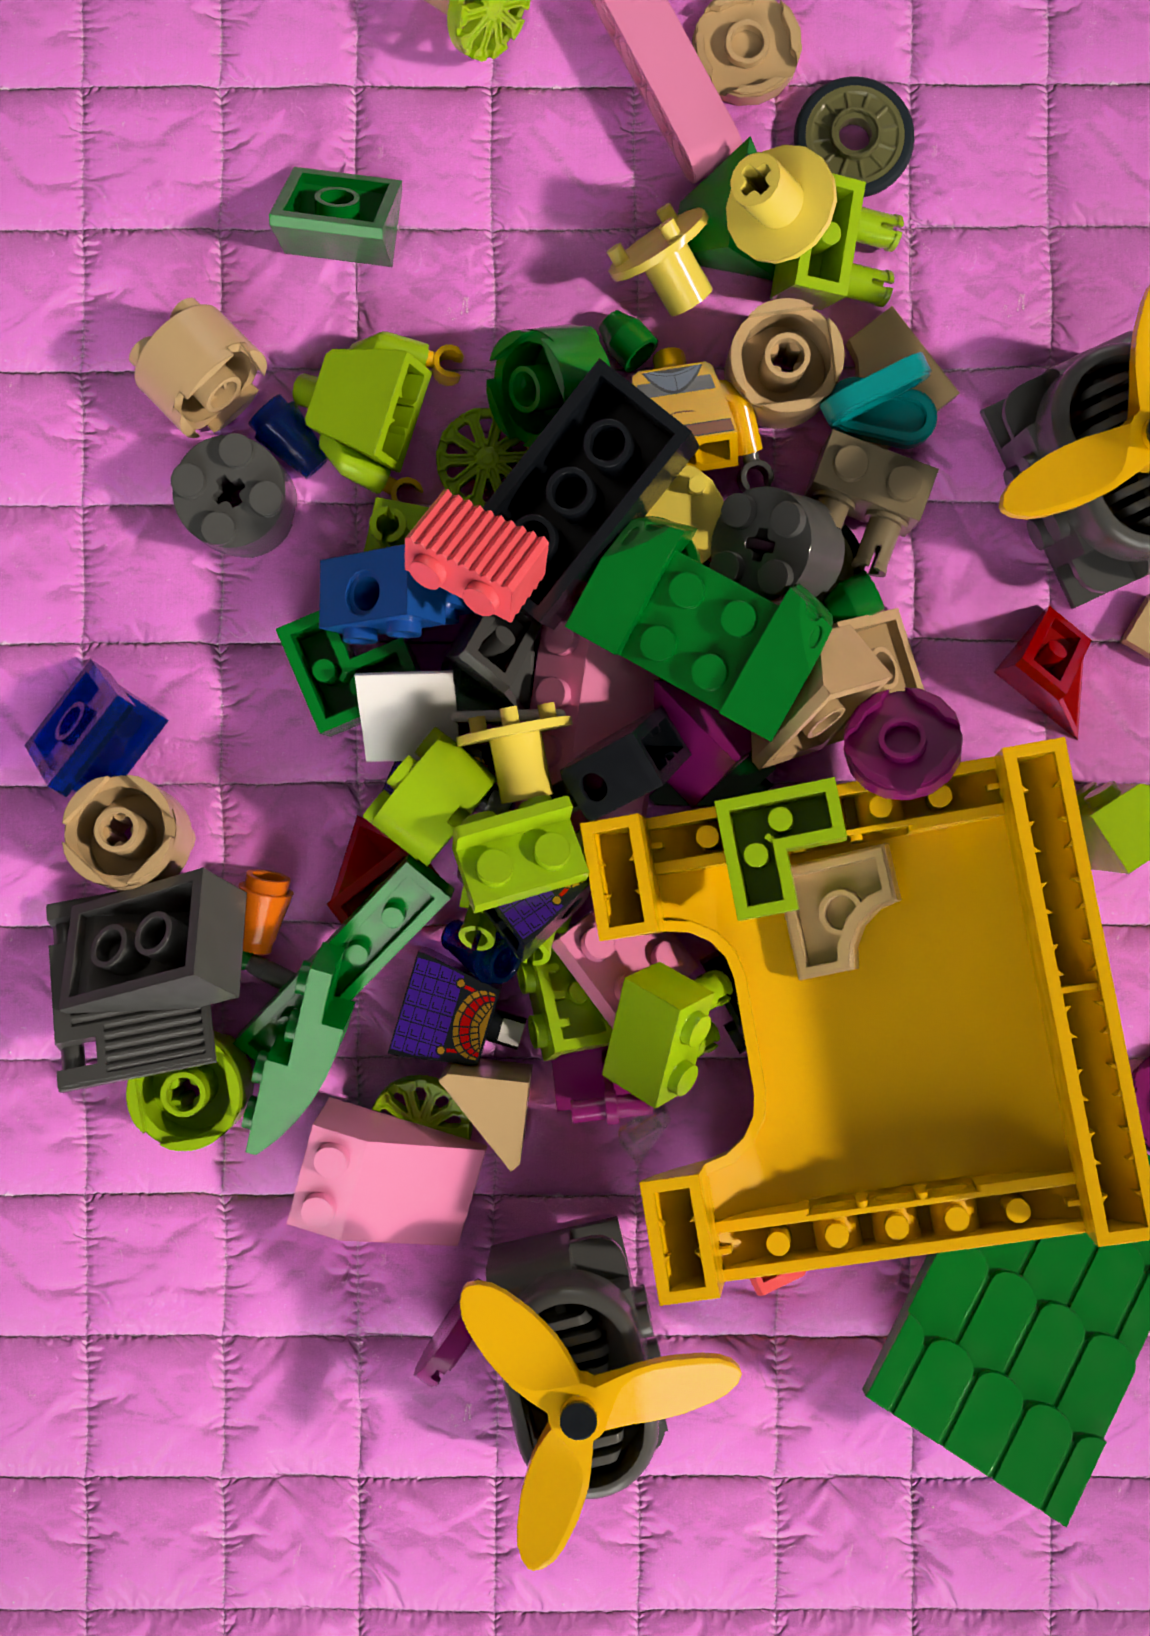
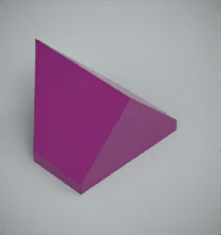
[654,679,752,809]

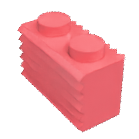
[405,489,549,622]

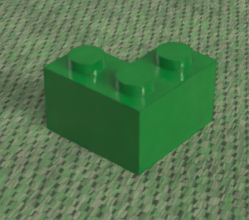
[276,611,421,737]

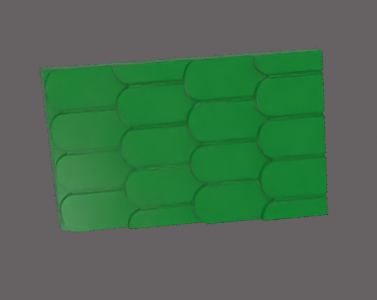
[862,1154,1150,1528]

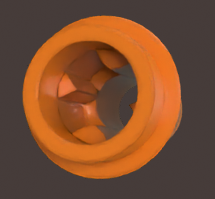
[238,869,294,955]

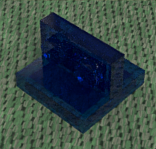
[24,659,169,797]

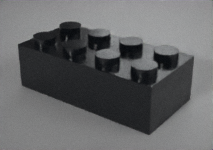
[483,358,700,630]

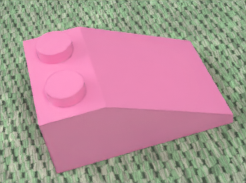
[287,1097,488,1246]

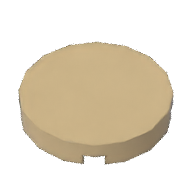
[692,0,802,106]

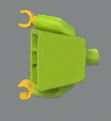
[292,331,464,501]

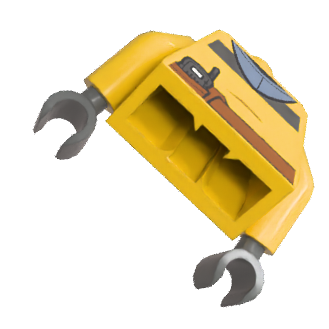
[632,347,774,492]

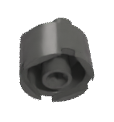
[171,433,297,558]
[709,486,845,605]

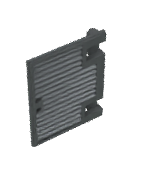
[46,891,217,1093]

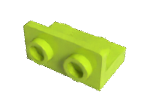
[452,795,590,913]
[516,939,612,1061]

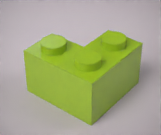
[714,777,847,921]

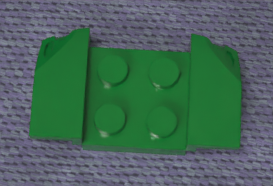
[565,517,833,742]

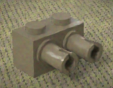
[804,430,939,577]

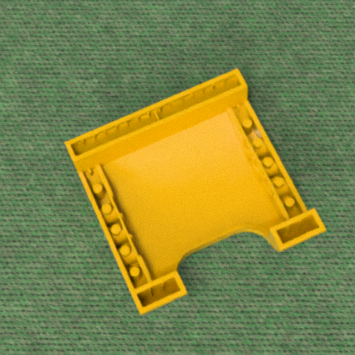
[580,737,1150,1306]

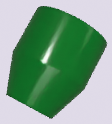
[599,310,658,372]
[822,570,884,623]

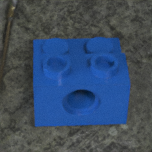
[319,544,475,645]

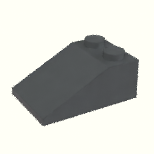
[59,868,247,1014]

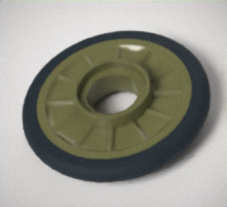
[794,76,914,197]

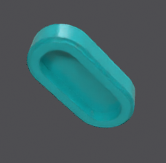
[820,352,932,426]
[827,377,937,449]

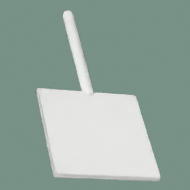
[354,670,566,762]

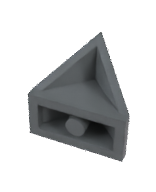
[445,608,543,722]

